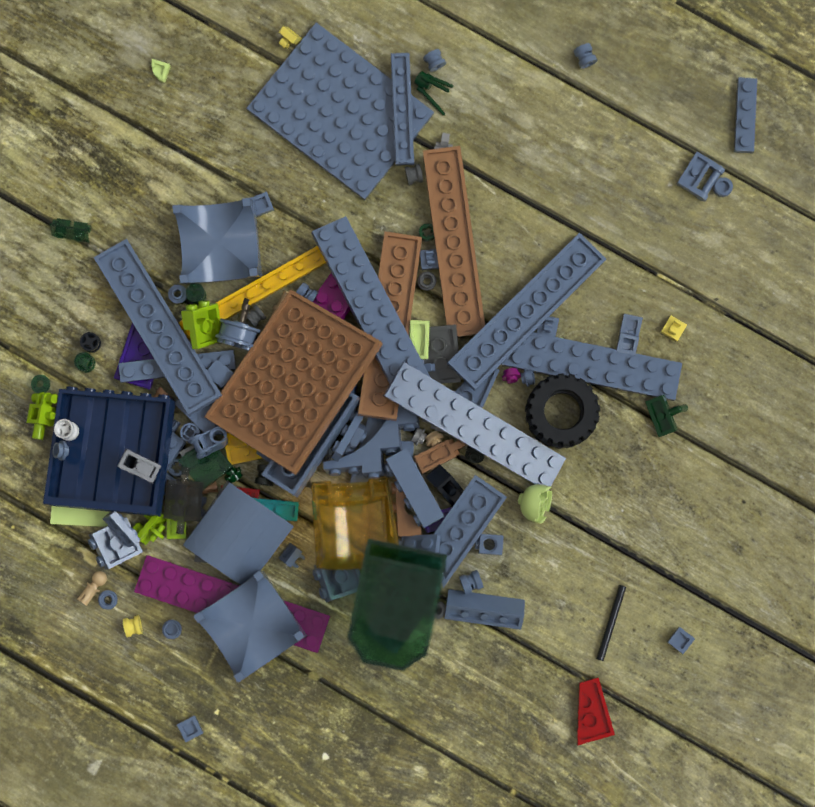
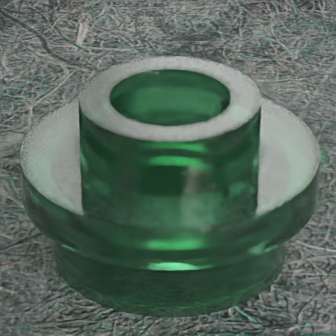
[31,375,51,393]

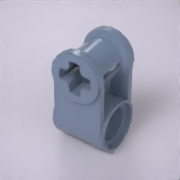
[189,427,228,459]

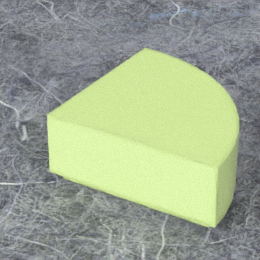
[151,59,171,83]

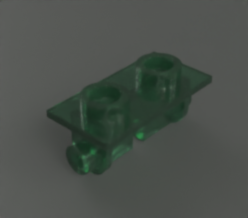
[50,218,91,242]

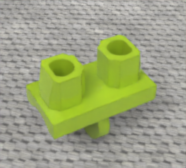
[133,513,167,545]

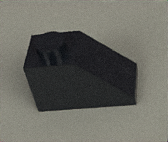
[426,464,464,507]

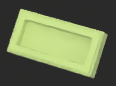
[409,320,430,359]

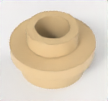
[425,431,444,447]

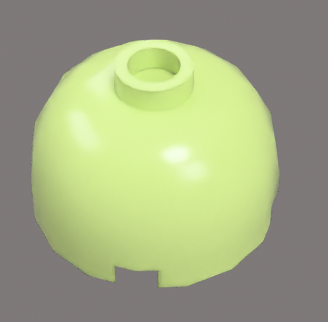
[518,484,552,524]

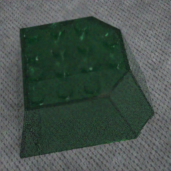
[347,538,447,671]

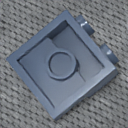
[88,517,143,569]
[313,553,366,603]

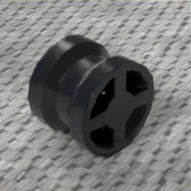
[80,332,101,353]

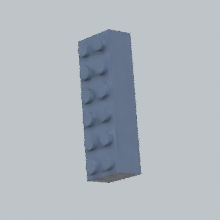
[262,392,360,498]

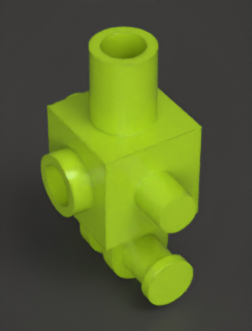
[26,392,58,440]

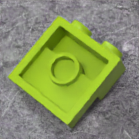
[181,300,221,349]

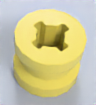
[123,615,143,637]

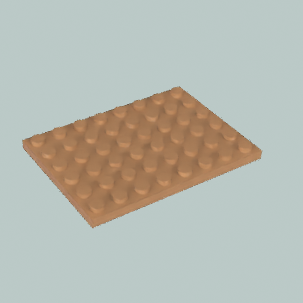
[204,289,383,475]

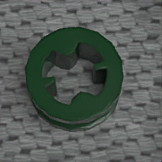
[419,223,434,242]

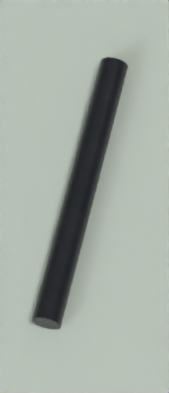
[596,585,626,661]

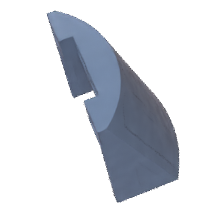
[183,481,294,585]

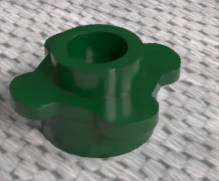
[224,466,243,484]

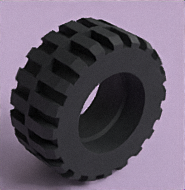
[525,373,600,449]

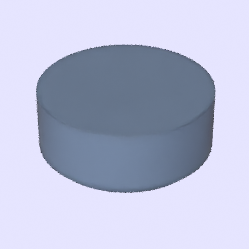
[713,177,733,197]

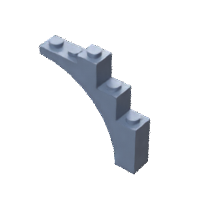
[323,405,420,480]

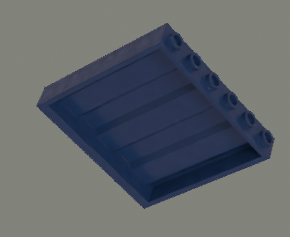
[43,386,176,517]

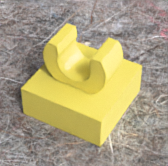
[279,26,303,49]
[660,315,687,342]

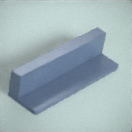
[444,589,525,630]

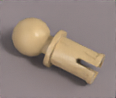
[77,571,107,606]

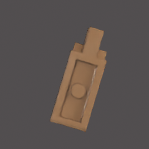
[413,439,467,474]

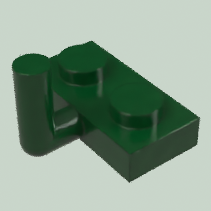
[645,394,688,437]

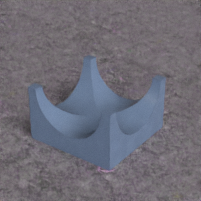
[172,198,262,285]
[194,571,307,682]

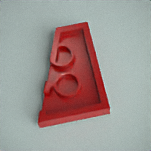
[577,677,615,746]

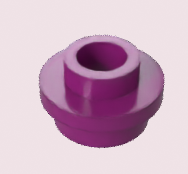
[502,368,521,384]

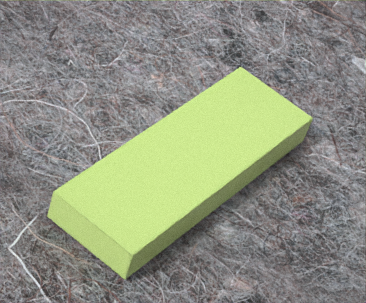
[50,506,110,527]

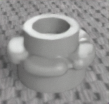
[411,428,427,446]

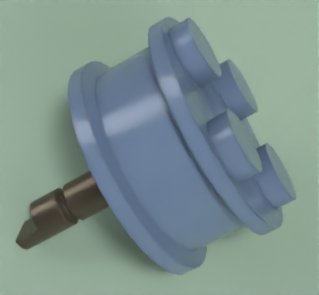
[215,298,261,351]

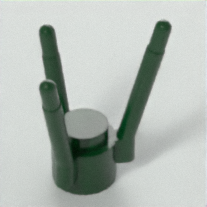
[414,71,454,116]

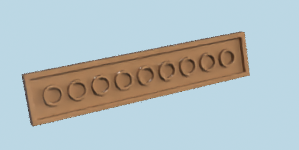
[423,146,485,337]
[358,232,422,421]

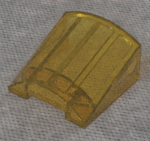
[311,478,400,570]

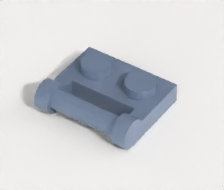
[677,152,725,202]

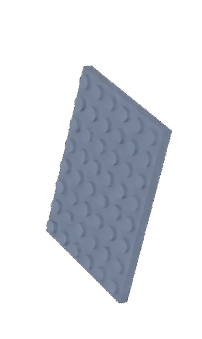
[246,22,434,200]

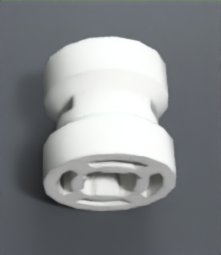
[54,419,79,441]

